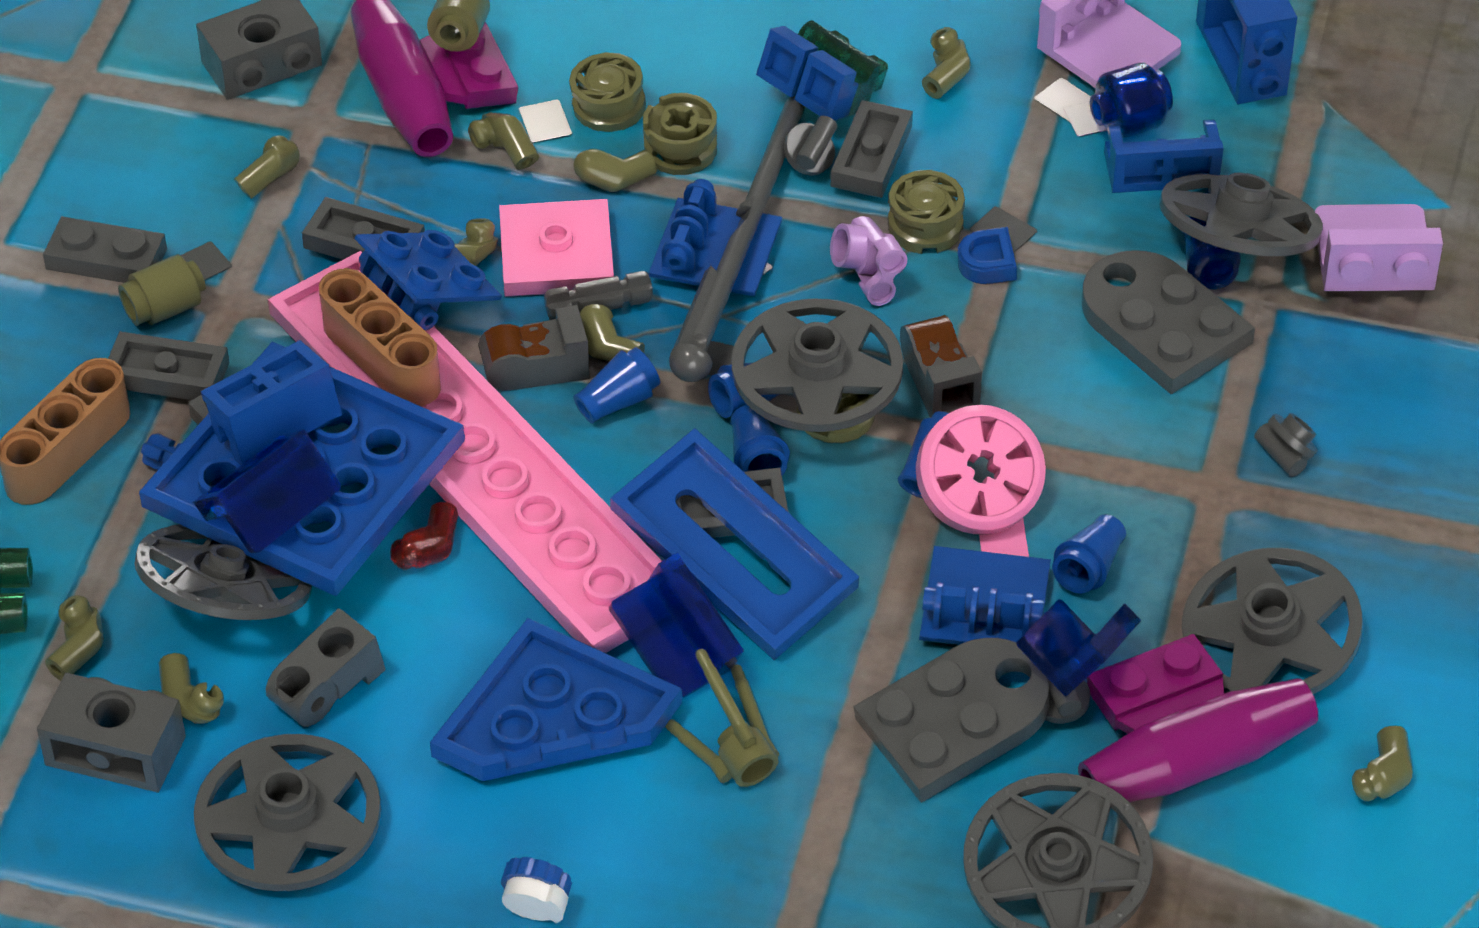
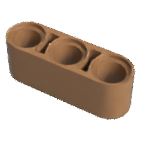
[319,268,441,407]
[0,358,130,505]

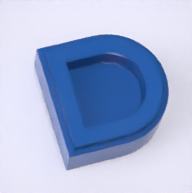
[958,227,1017,284]

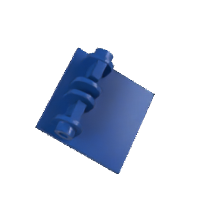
[649,179,782,297]
[355,230,502,330]
[919,546,1051,654]

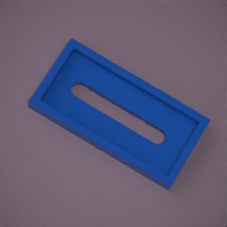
[610,428,859,660]

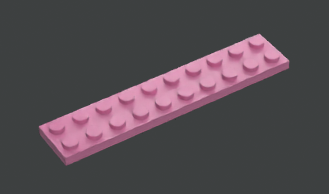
[268,251,690,653]

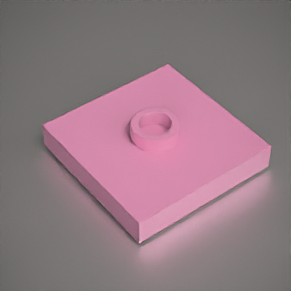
[499,199,614,297]

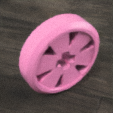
[916,405,1046,535]

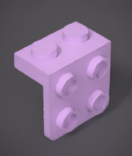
[1037,0,1181,97]
[1315,204,1443,291]

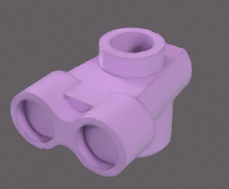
[830,216,908,306]

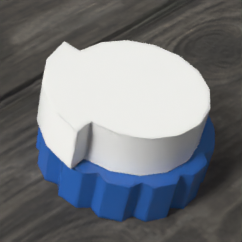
[501,857,573,923]

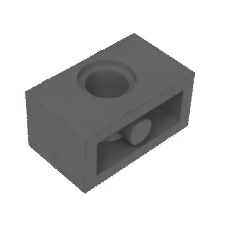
[196,0,322,100]
[37,673,186,793]

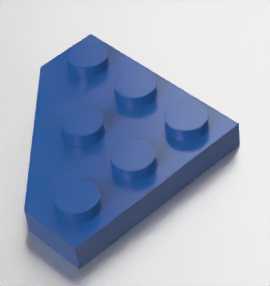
[430,618,682,781]

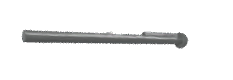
[669,96,805,382]

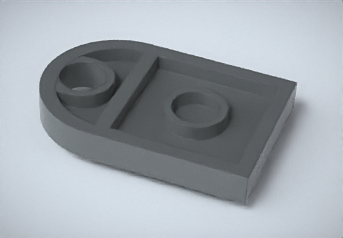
[1082,250,1255,394]
[853,638,1050,803]

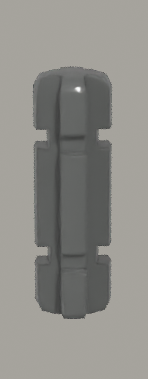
[544,271,653,320]

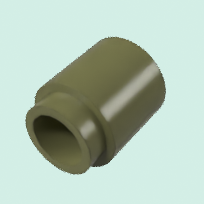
[427,0,490,52]
[118,254,206,326]

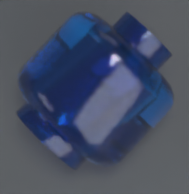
[1089,62,1173,138]

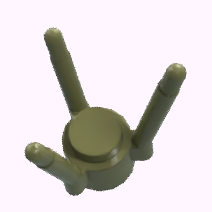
[665,649,779,787]

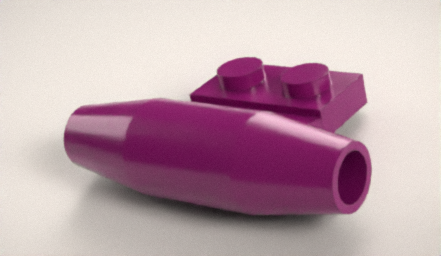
[351,0,518,157]
[1078,634,1319,803]

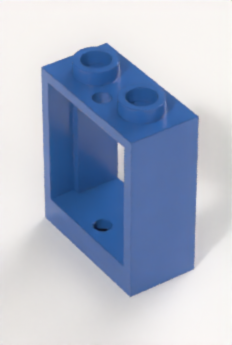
[1196,0,1297,104]

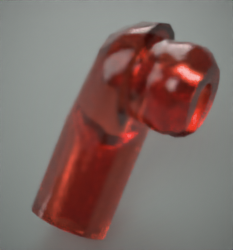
[390,502,458,570]

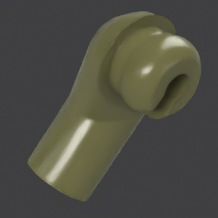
[922,27,971,99]
[468,112,539,170]
[234,135,300,199]
[574,149,657,192]
[455,218,498,266]
[580,304,645,362]
[45,595,104,681]
[159,653,224,724]
[1352,726,1413,801]

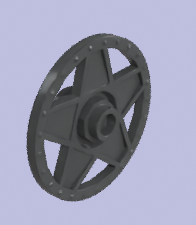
[1160,173,1323,256]
[731,298,903,432]
[135,524,312,620]
[1182,548,1363,694]
[194,734,381,891]
[963,773,1153,928]

